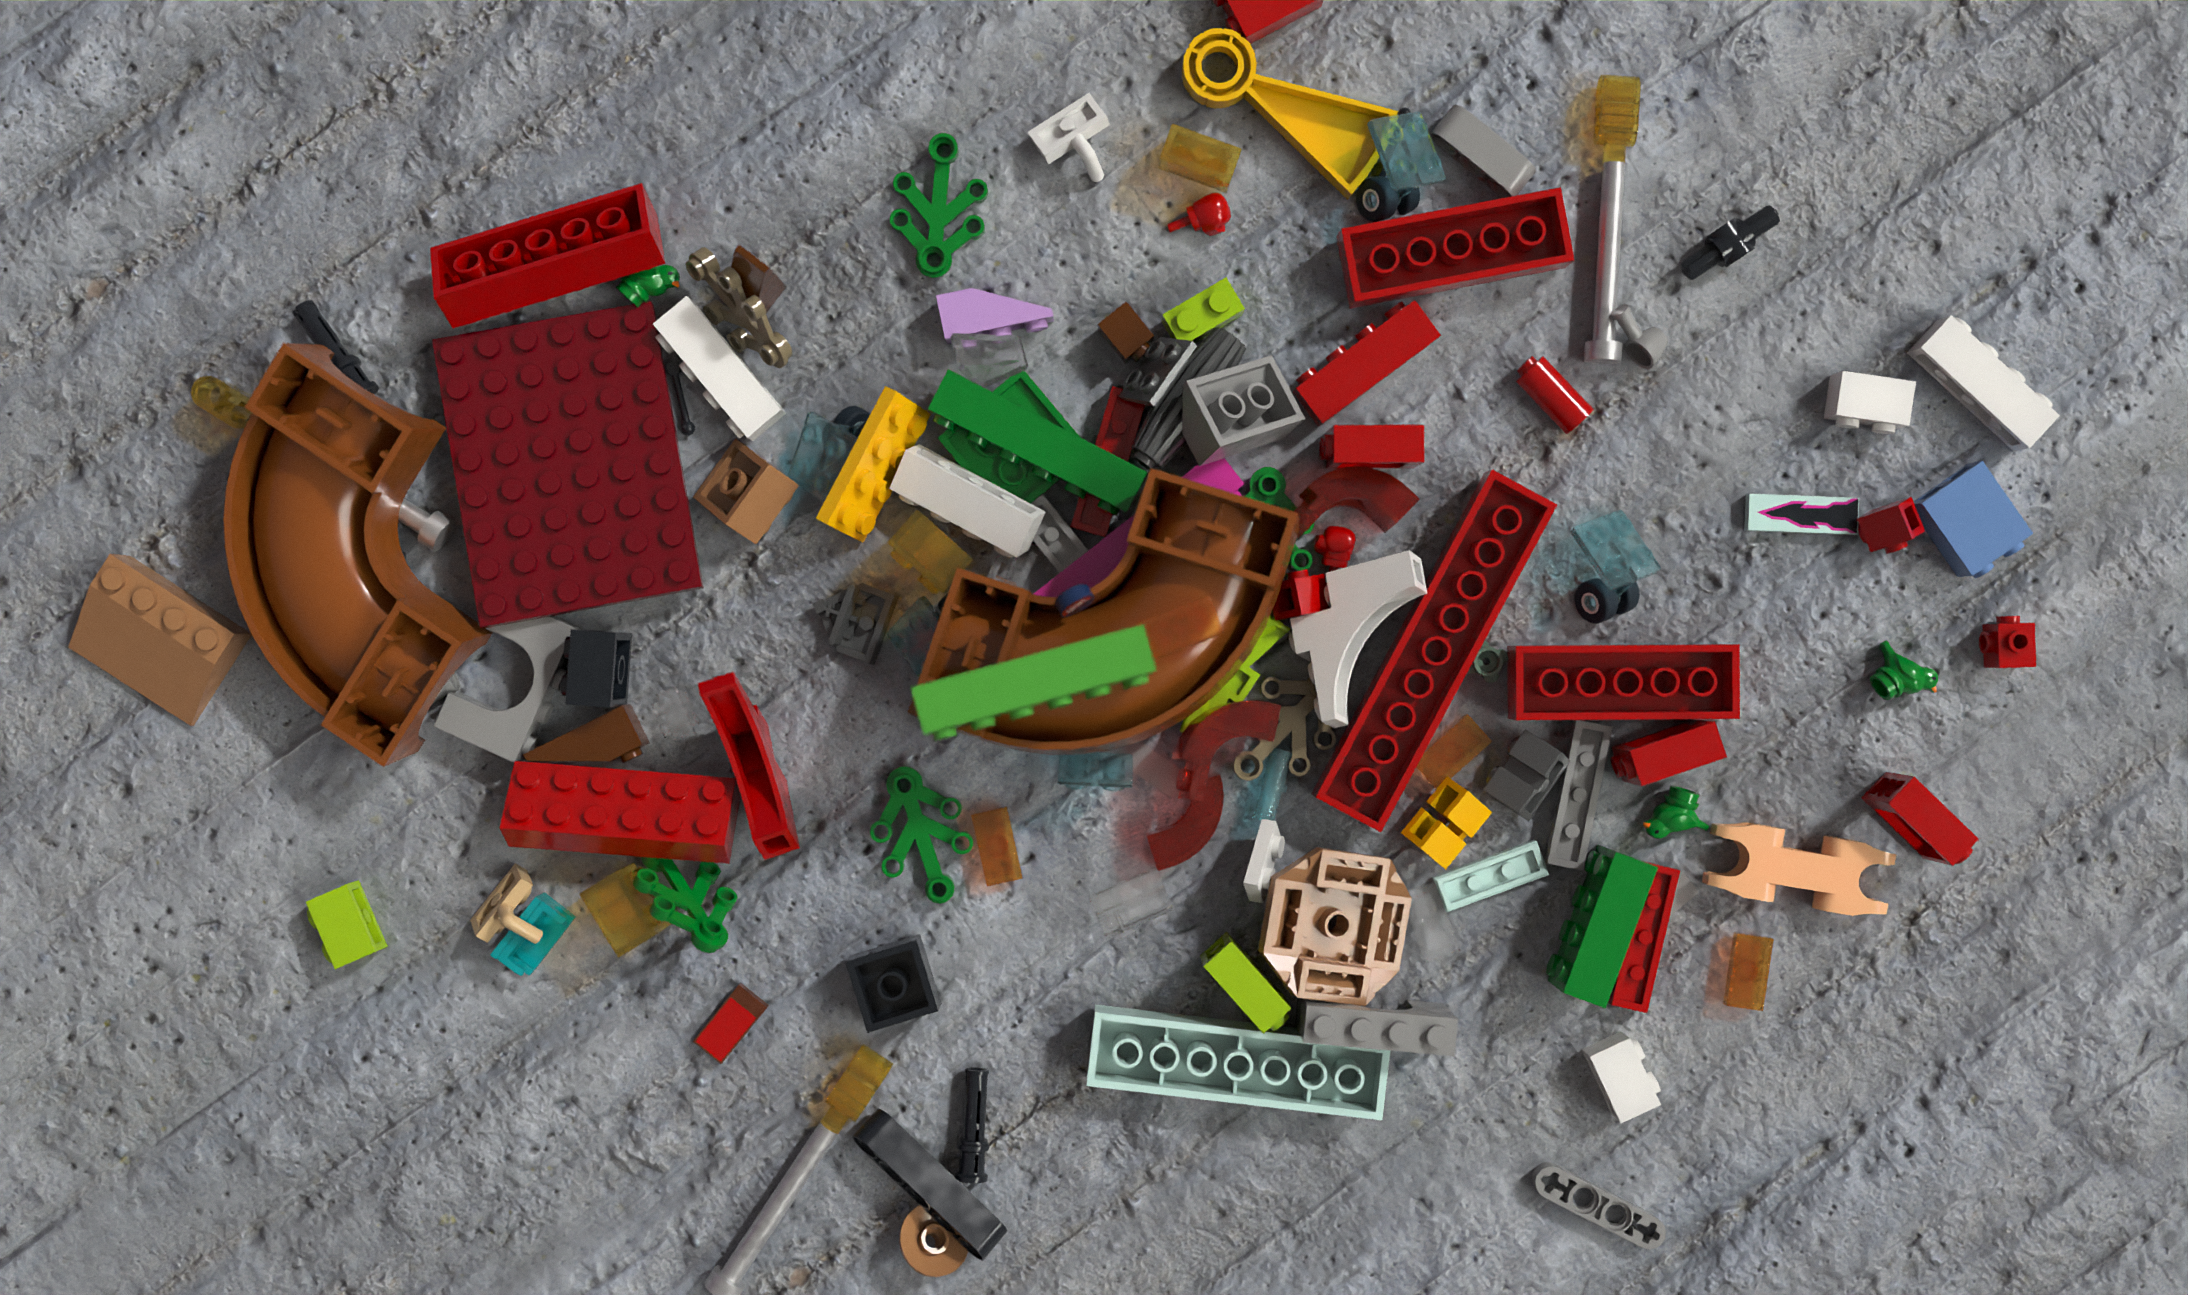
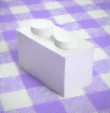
[1824,371,1916,434]
[1581,1031,1661,1123]

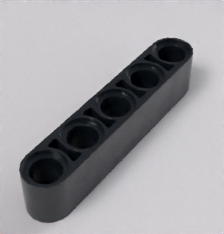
[852,1108,1007,1261]

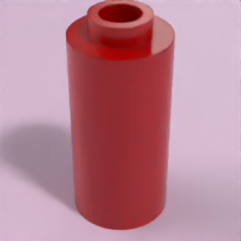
[1516,356,1594,434]

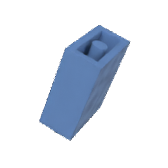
[1913,461,2033,578]

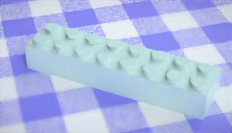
[1086,1004,1390,1120]

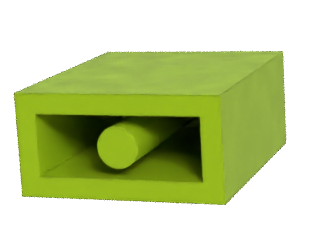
[1200,931,1292,1034]

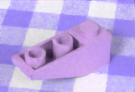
[936,288,1054,348]

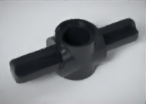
[1680,205,1780,280]

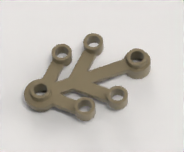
[686,247,792,368]
[1233,676,1336,781]

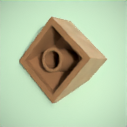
[693,438,799,544]

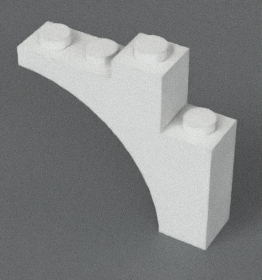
[1289,550,1427,728]

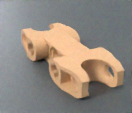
[1702,822,1896,916]

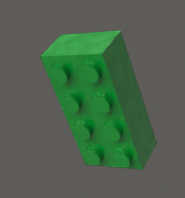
[1546,845,1658,1009]

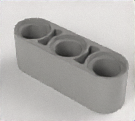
[1430,104,1536,198]

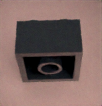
[561,629,632,708]
[845,934,942,1033]

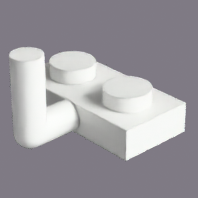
[1028,93,1110,182]
[1243,819,1285,903]

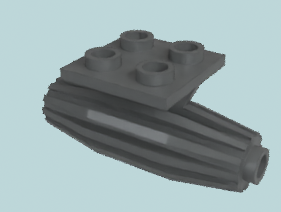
[1119,327,1246,470]

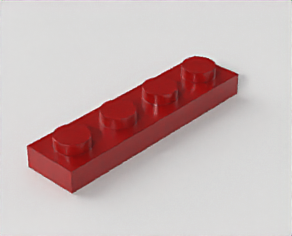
[1071,386,1145,538]
[1608,861,1680,1013]

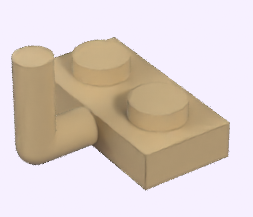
[470,863,543,944]

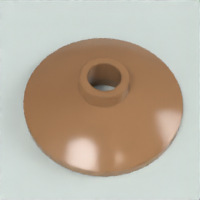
[899,1205,968,1277]

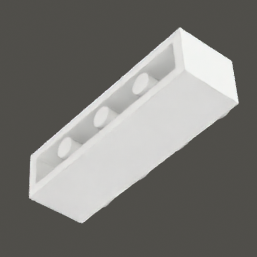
[653,296,787,441]
[1907,315,2060,451]
[889,444,1046,558]

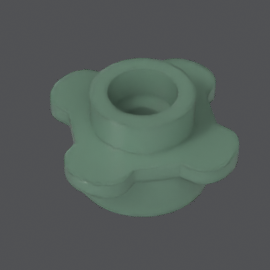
[1468,641,1508,683]

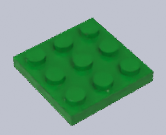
[938,367,1080,504]

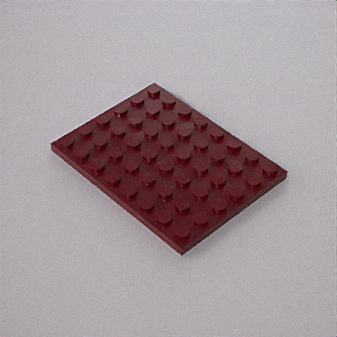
[432,301,704,629]

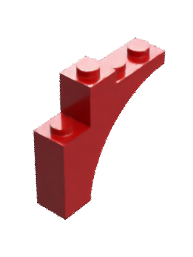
[698,671,800,860]

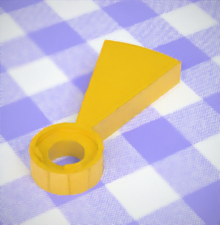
[1182,28,1398,200]

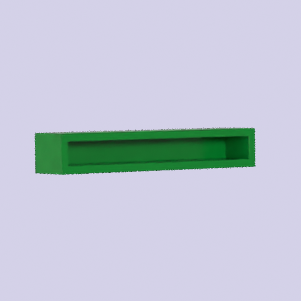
[928,369,1147,516]

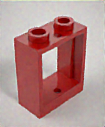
[1319,425,1424,469]
[1610,719,1727,786]
[1861,772,1979,866]

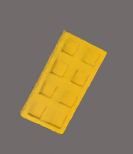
[815,386,931,543]

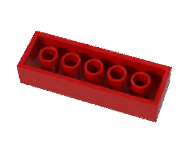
[430,183,666,329]
[1336,187,1575,309]
[1507,644,1740,720]
[499,761,741,864]

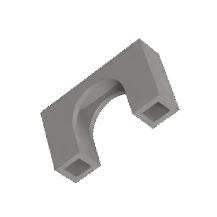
[433,616,583,762]
[1295,998,1458,1056]

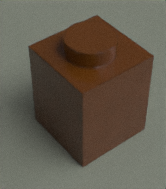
[1098,301,1154,363]

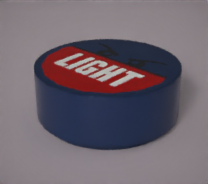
[1054,584,1095,617]

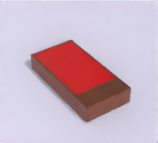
[693,983,769,1064]

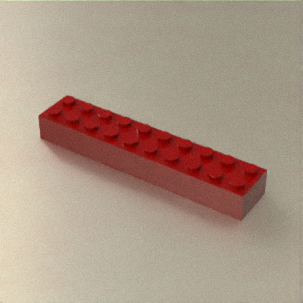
[1311,469,1558,832]

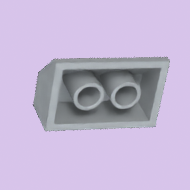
[1183,355,1305,467]

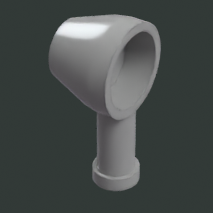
[1611,304,1668,369]

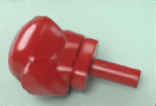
[1167,192,1231,236]
[1314,526,1356,585]

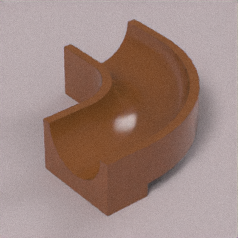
[223,343,493,767]
[907,468,1299,755]

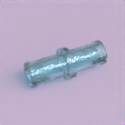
[1252,748,1292,821]

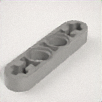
[1532,1162,1666,1249]

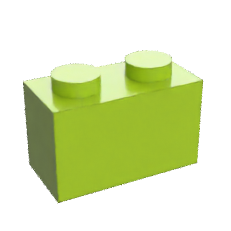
[1161,277,1245,343]
[306,880,388,969]

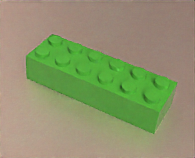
[911,624,1157,741]

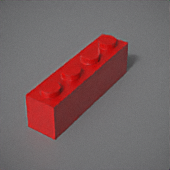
[1293,300,1441,427]

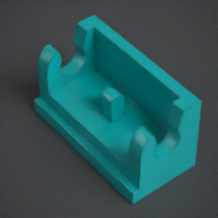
[490,893,576,976]

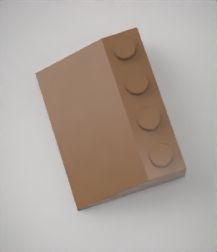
[68,554,252,726]

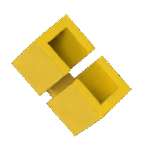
[1401,776,1492,870]

